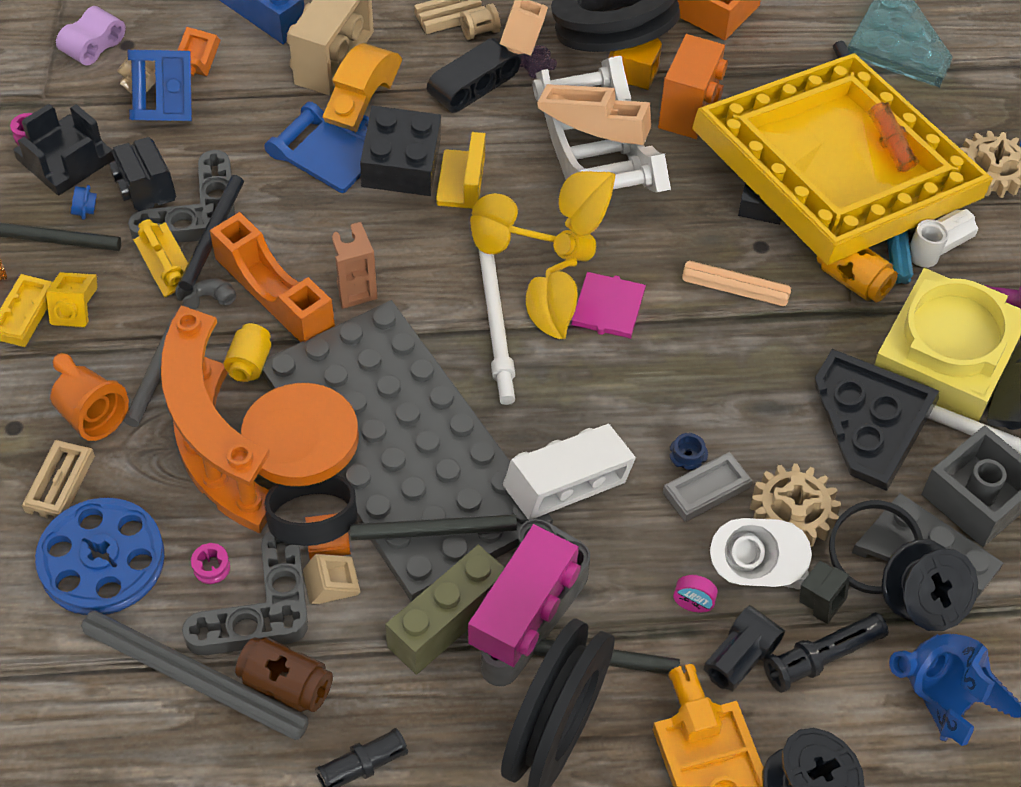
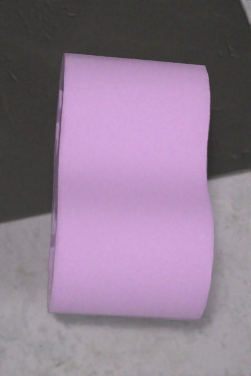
[56,6,125,66]

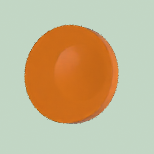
[241,383,359,486]

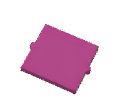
[571,272,646,339]

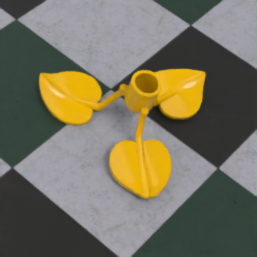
[470,171,615,339]

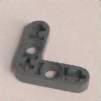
[128,150,235,243]
[182,531,308,655]

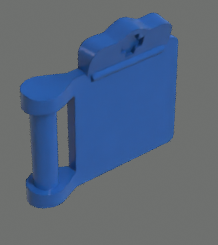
[264,101,369,193]

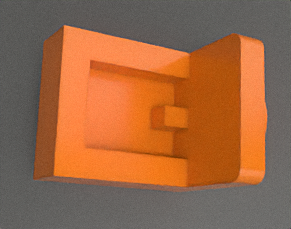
[177,27,221,77]

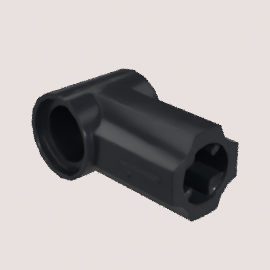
[703,605,786,692]

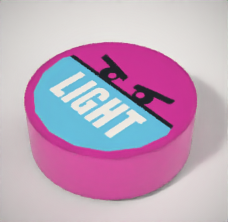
[673,575,718,613]

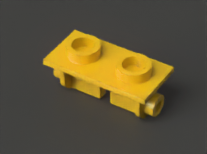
[133,219,188,298]

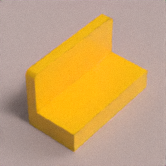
[436,132,486,209]

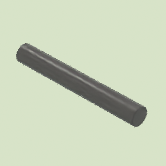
[124,327,169,427]

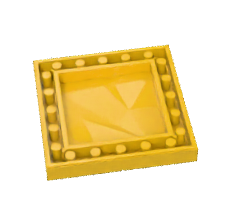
[692,53,993,265]

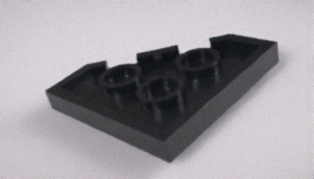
[815,349,939,491]

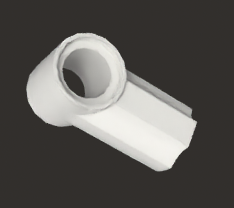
[910,209,978,268]

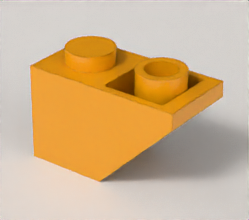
[608,38,662,90]

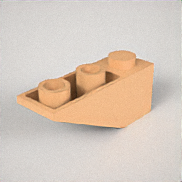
[499,0,548,56]

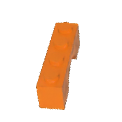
[210,212,335,342]

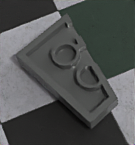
[852,493,1004,598]

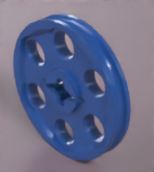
[35,498,165,615]

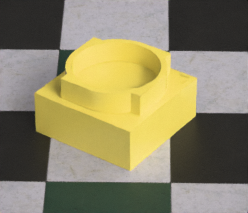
[874,268,1021,422]

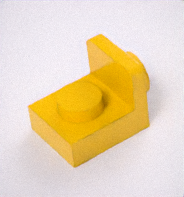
[46,272,98,327]

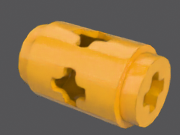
[817,248,898,303]

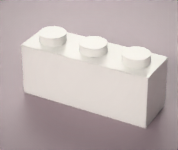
[503,424,636,520]

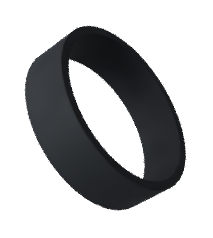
[264,475,357,546]
[829,500,923,594]

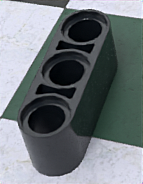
[426,38,521,113]

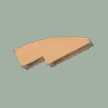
[537,84,651,145]

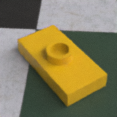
[0,274,52,347]

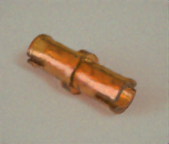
[868,102,919,172]

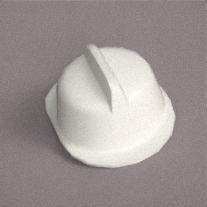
[710,518,812,587]

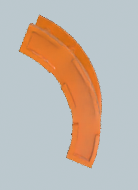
[161,305,270,533]

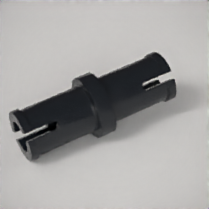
[315,728,408,787]

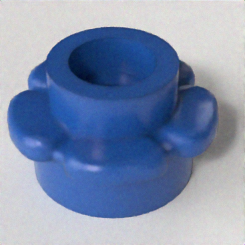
[71,185,97,220]

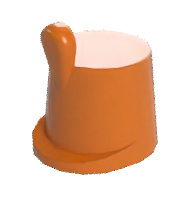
[50,353,129,441]

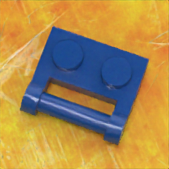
[127,50,192,121]

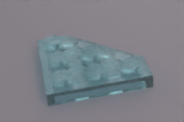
[848,0,953,88]

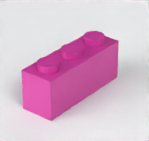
[468,524,581,668]

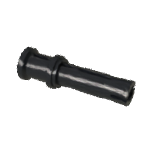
[763,612,889,693]

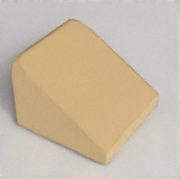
[303,554,360,604]

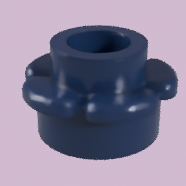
[669,433,708,471]

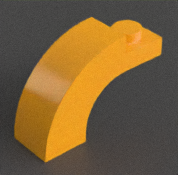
[322,43,403,132]

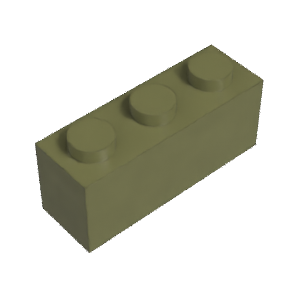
[385,544,505,675]

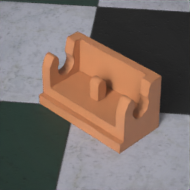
[332,222,378,309]

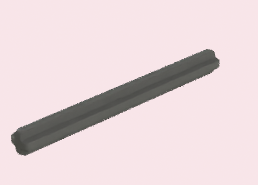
[81,611,309,740]

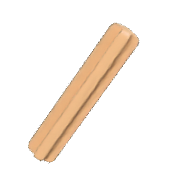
[682,261,791,306]

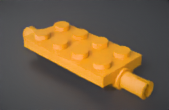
[652,664,763,787]

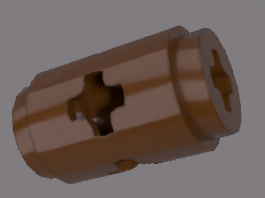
[235,637,333,712]

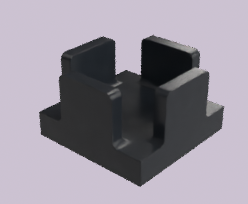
[13,104,114,196]

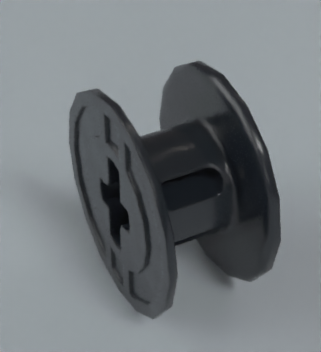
[881,539,979,631]
[762,728,865,787]

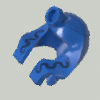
[889,634,1021,746]

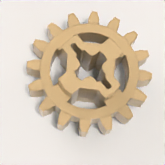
[960,131,1021,198]
[750,463,841,547]

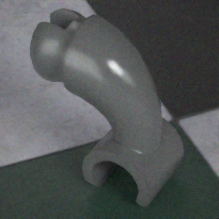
[175,278,236,310]

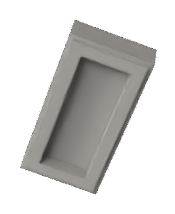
[663,452,753,522]

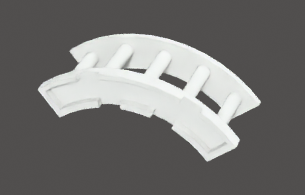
[533,56,671,192]

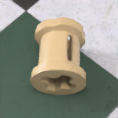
[460,3,501,40]

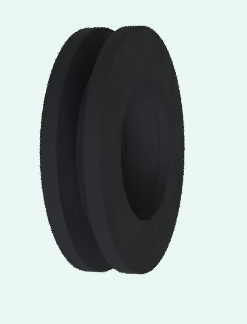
[551,0,680,52]
[501,618,615,787]

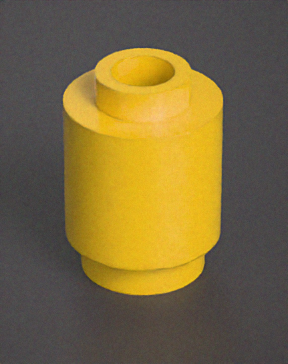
[223,323,272,382]

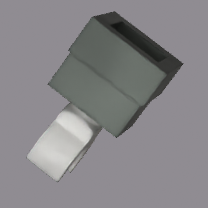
[785,560,850,624]

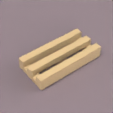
[414,0,486,34]
[22,440,95,519]

